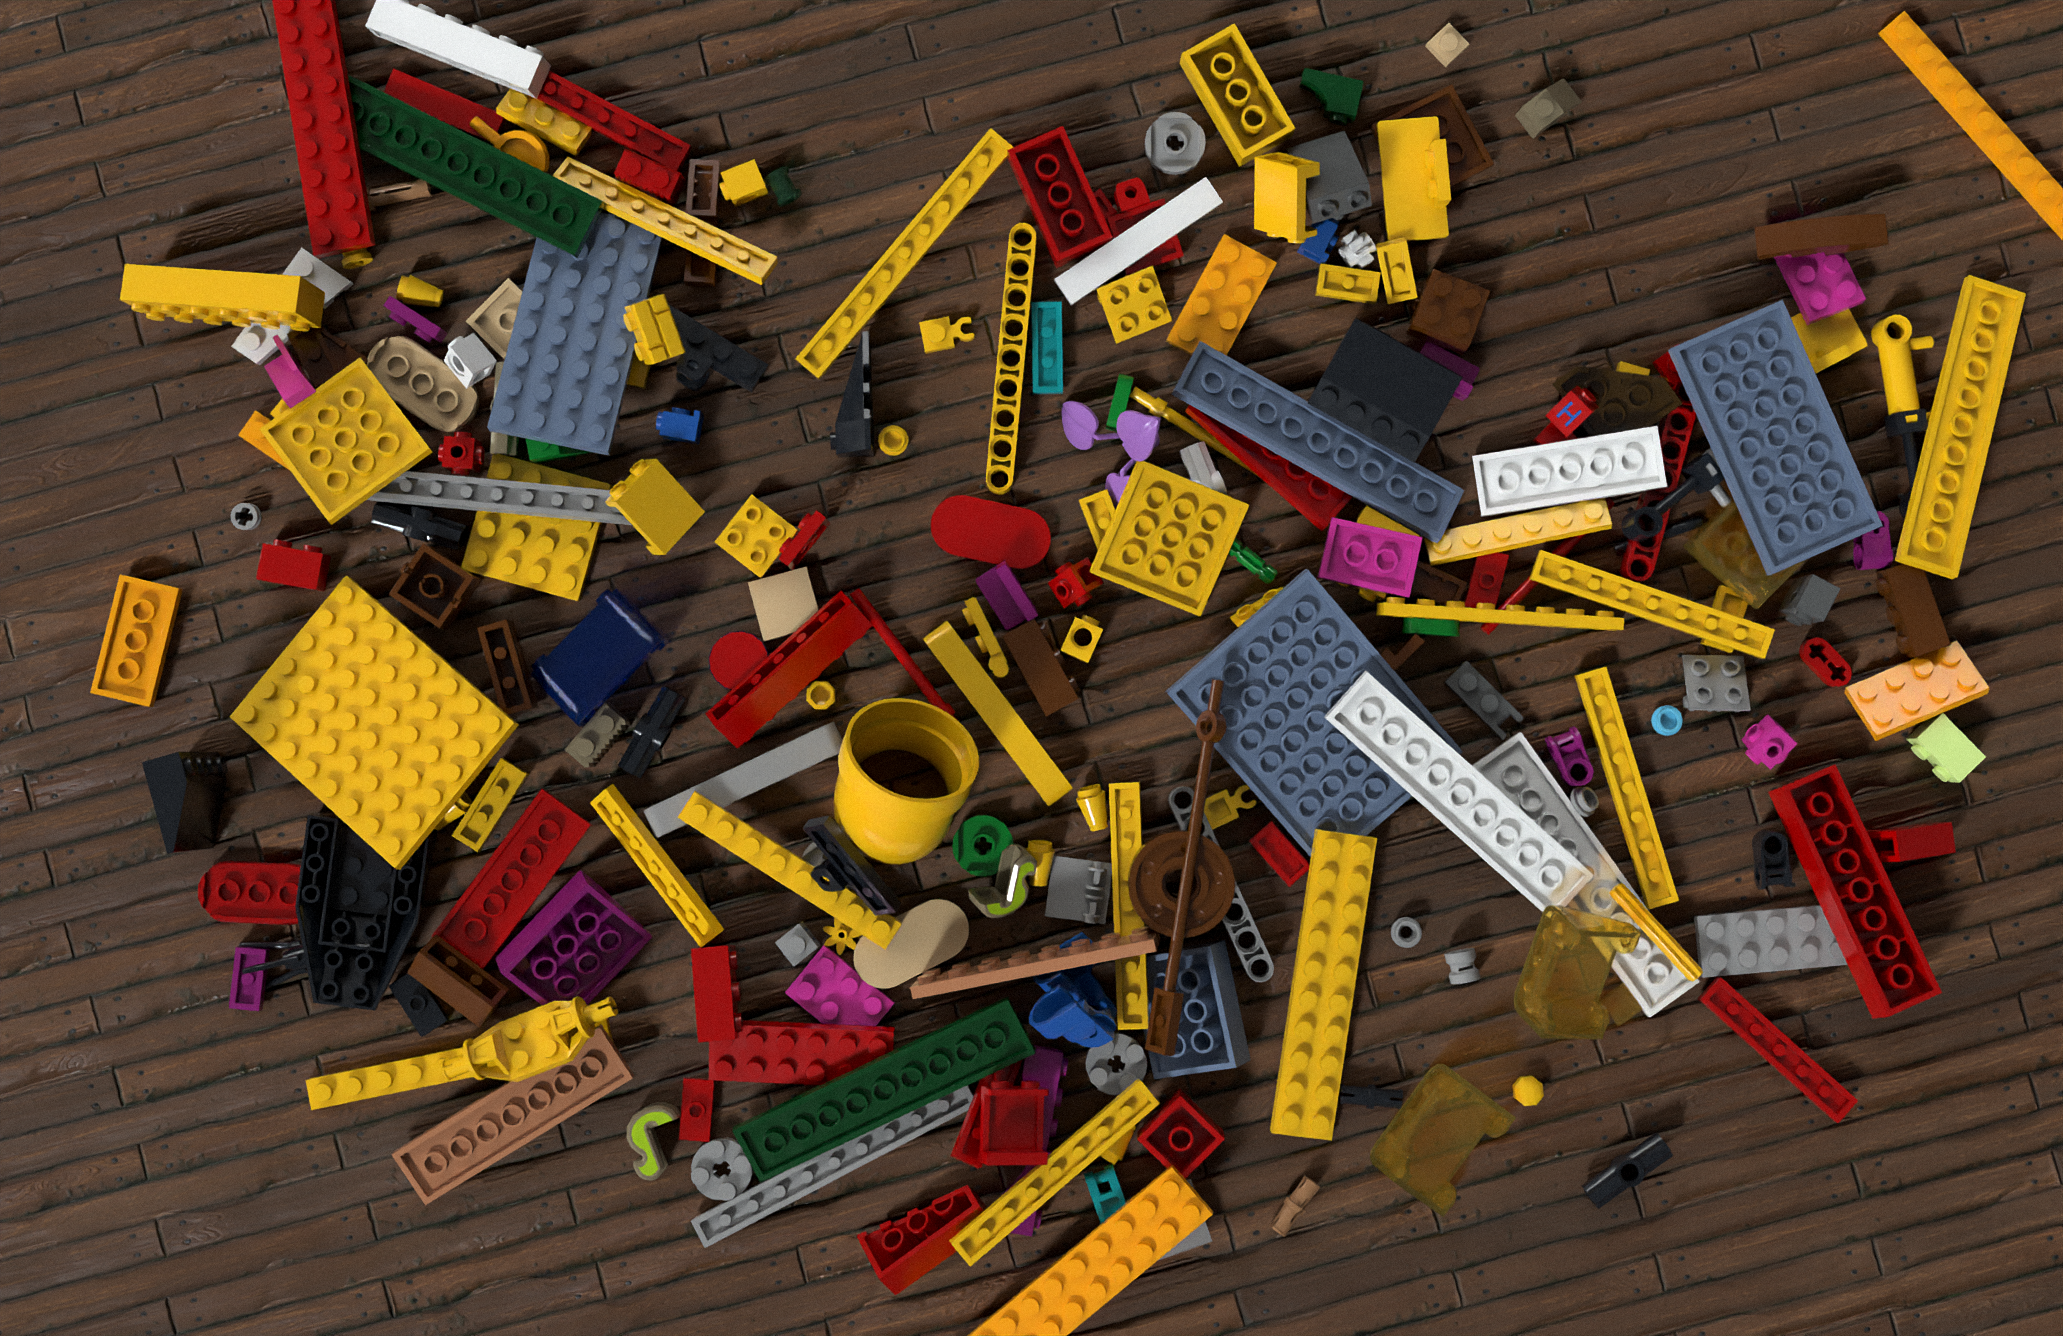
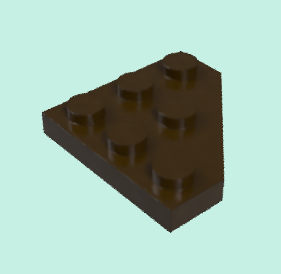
[1552,365,1683,437]

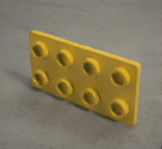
[1377,116,1451,241]
[1791,309,1867,374]

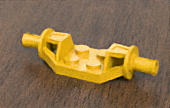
[440,996,618,1082]

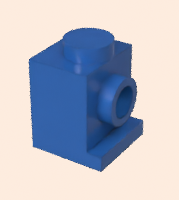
[1297,218,1339,264]
[656,407,704,445]

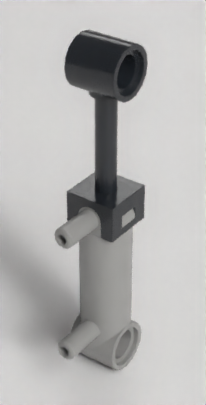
[1621,448,1732,541]

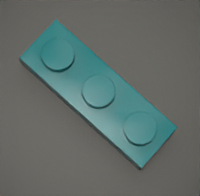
[1031,302,1063,394]

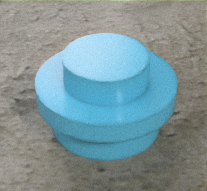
[1651,705,1683,736]

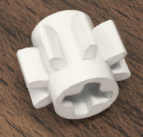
[1338,230,1377,269]

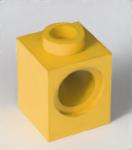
[719,159,769,207]
[1060,614,1103,664]

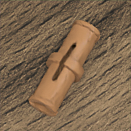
[1269,1175,1321,1237]

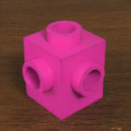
[1741,714,1797,770]

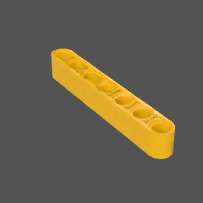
[923,621,1073,806]

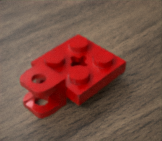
[1106,177,1184,276]

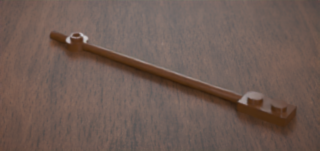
[1145,679,1227,1056]

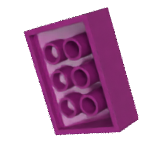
[495,870,652,1005]

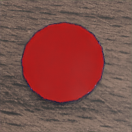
[708,631,769,690]

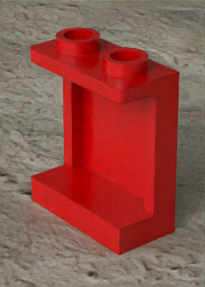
[979,1080,1049,1165]

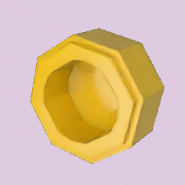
[806,681,836,710]
[1512,1075,1544,1106]

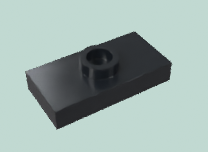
[389,974,450,1037]

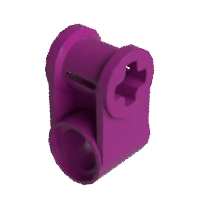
[1853,511,1893,570]
[1545,726,1594,787]

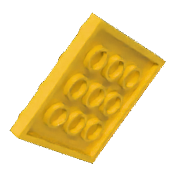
[259,358,432,525]
[461,453,612,602]
[1089,461,1249,617]

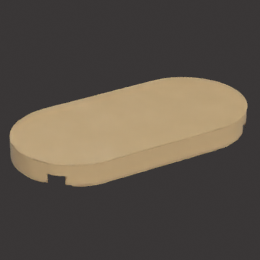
[367,336,479,432]
[853,899,969,989]

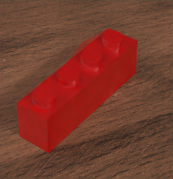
[856,1185,987,1295]

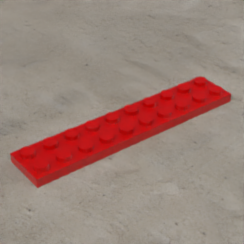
[272,0,376,259]

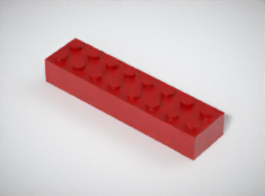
[1768,764,1942,1019]

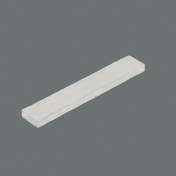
[1054,177,1223,305]

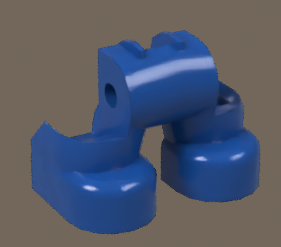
[1029,932,1117,1048]

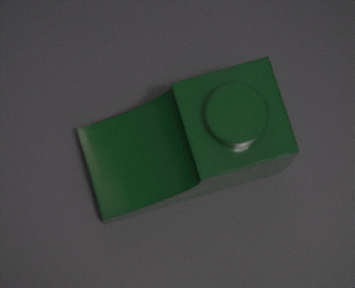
[1299,68,1364,126]

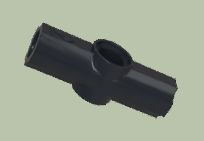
[371,501,468,551]
[617,686,687,778]
[1581,1133,1673,1209]

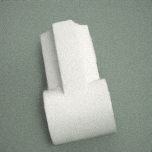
[1180,441,1228,495]

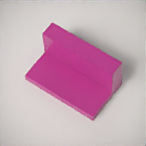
[264,334,316,408]

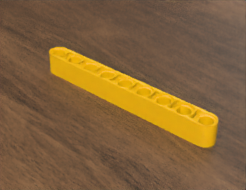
[986,223,1036,495]

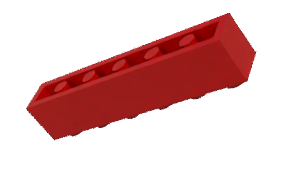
[705,590,873,749]

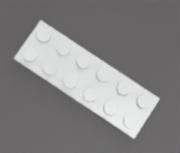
[1472,426,1667,517]

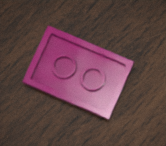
[1774,252,1866,326]
[1318,517,1423,598]
[785,944,895,1026]

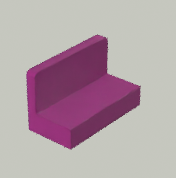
[1420,342,1479,401]
[976,560,1038,630]

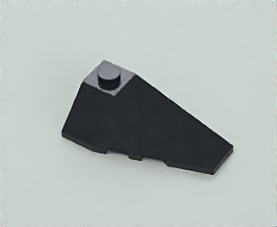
[830,331,875,458]

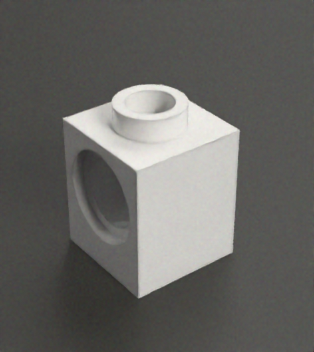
[444,333,497,389]

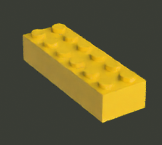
[120,264,325,332]

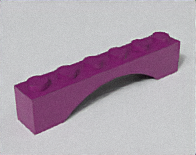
[1001,1044,1068,1237]

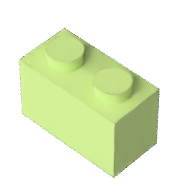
[1906,713,1986,783]

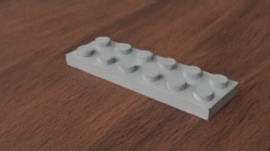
[1694,905,1848,978]

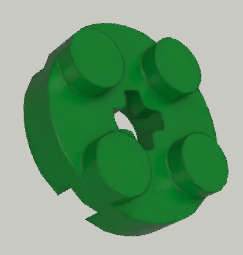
[952,815,1014,877]

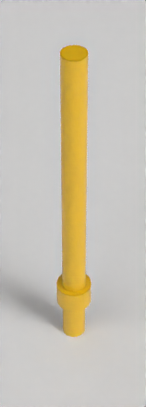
[1129,386,1259,477]

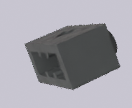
[1778,574,1841,626]

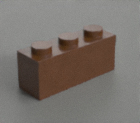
[1876,563,1951,658]
[1002,618,1081,717]
[477,619,539,717]
[407,935,509,1028]

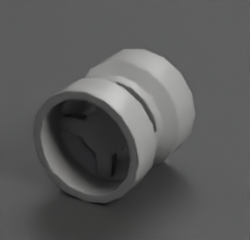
[1444,948,1481,984]

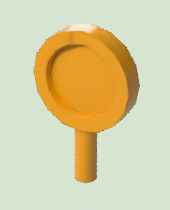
[469,116,549,173]

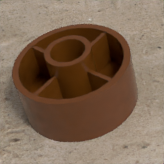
[1128,830,1235,938]

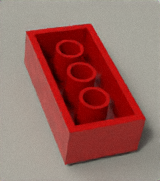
[1007,126,1113,268]

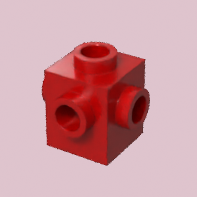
[438,432,485,477]
[1048,557,1104,608]

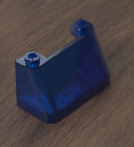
[531,589,671,727]

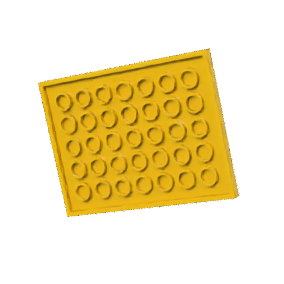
[230,575,519,870]

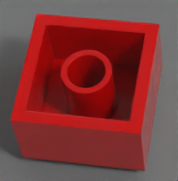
[1137,1089,1225,1179]

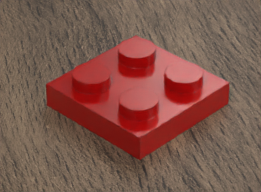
[778,510,831,570]

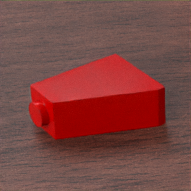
[1866,822,1956,862]

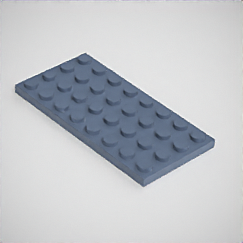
[487,212,664,456]
[1668,300,1883,576]

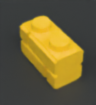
[623,294,685,365]

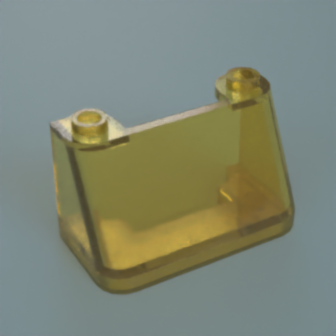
[1514,905,1641,1039]
[1370,1063,1516,1217]

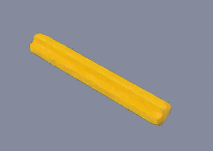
[1609,883,1703,981]

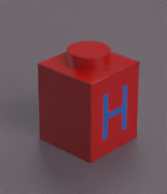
[1545,385,1599,437]

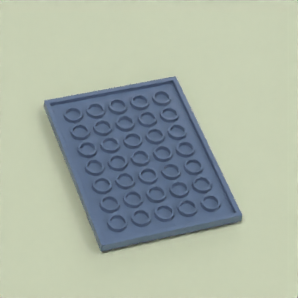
[1166,569,1463,857]

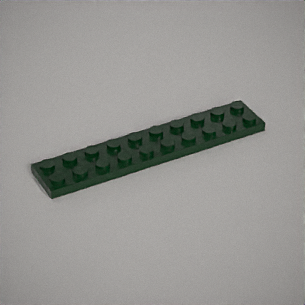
[348,75,605,258]
[732,996,1036,1183]

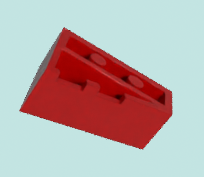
[691,945,743,1043]

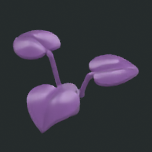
[1062,401,1161,510]

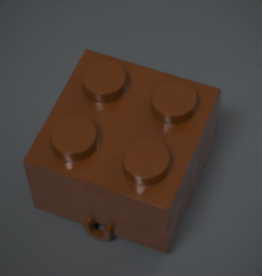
[1406,269,1490,355]
[389,543,481,630]

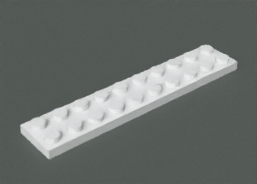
[1324,671,1594,921]
[1472,732,1699,1017]

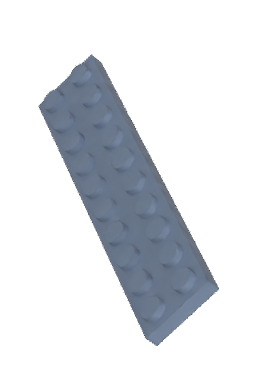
[1171,341,1464,543]

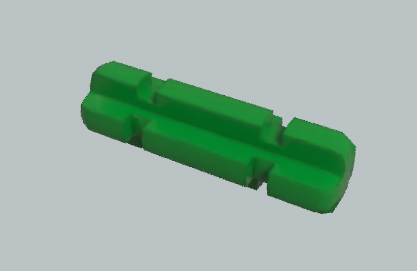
[1228,537,1278,584]

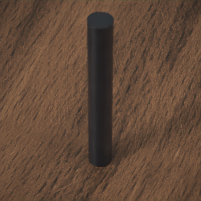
[1613,515,1703,556]

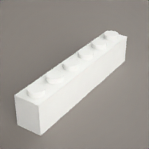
[365,0,551,99]

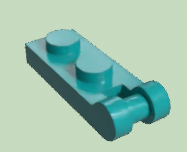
[1084,1164,1126,1223]

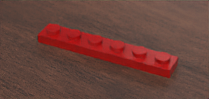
[537,71,692,172]
[1697,976,1858,1123]

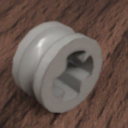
[230,503,262,530]

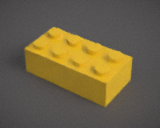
[1180,23,1296,167]

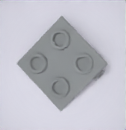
[1682,655,1751,712]
[1045,856,1112,924]

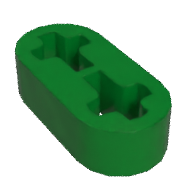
[1105,373,1134,432]
[1402,618,1460,637]

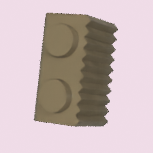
[565,703,631,767]

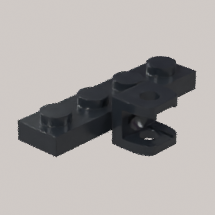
[668,304,768,393]
[803,816,902,916]

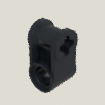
[1752,830,1792,890]

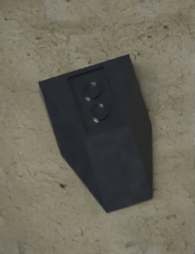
[295,814,438,1011]

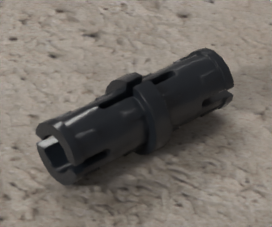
[1339,1084,1403,1109]

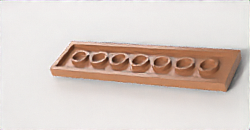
[910,927,1161,999]
[392,1024,634,1205]

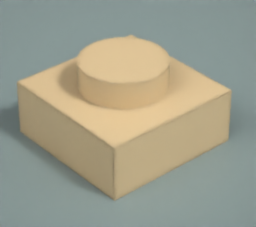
[1425,23,1469,68]

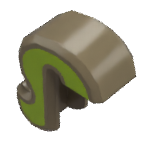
[968,844,1037,918]
[627,1102,681,1181]

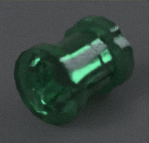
[764,166,802,207]

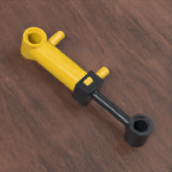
[1871,314,1934,519]

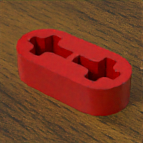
[1799,637,1852,687]

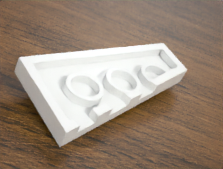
[231,247,353,365]

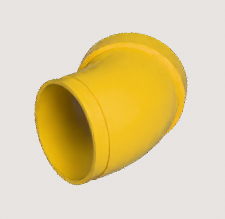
[834,698,979,865]

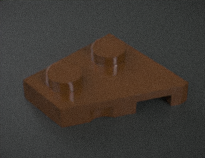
[287,326,368,388]

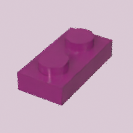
[383,296,448,343]
[229,946,270,1011]

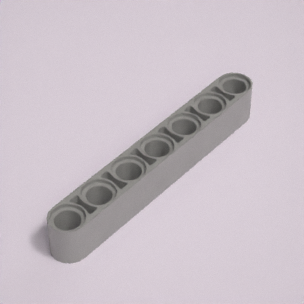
[643,722,843,839]
[1168,786,1274,982]

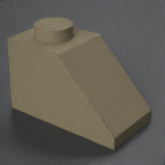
[1515,78,1582,139]

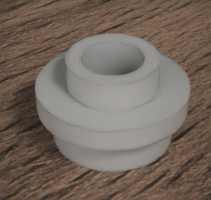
[1570,787,1599,817]
[1391,917,1422,948]

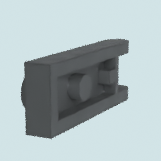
[1443,661,1524,740]

